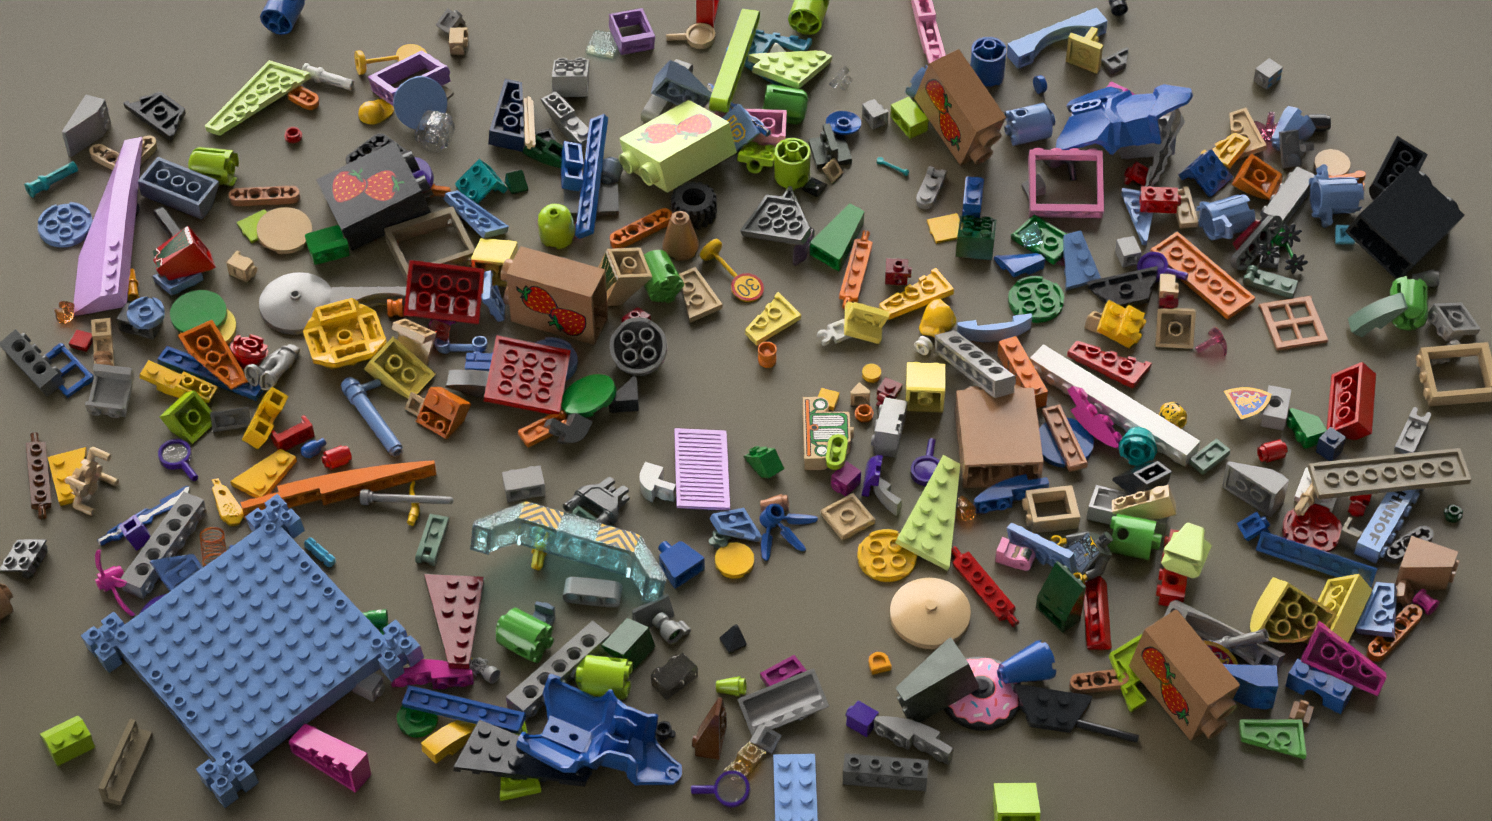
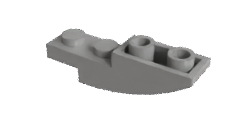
[541,91,589,147]
[874,716,953,765]

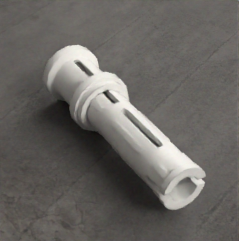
[302,63,355,91]

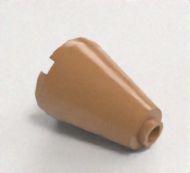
[662,211,699,261]

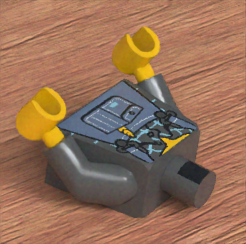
[1051,531,1113,584]

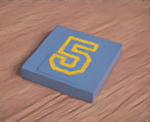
[722,104,760,154]

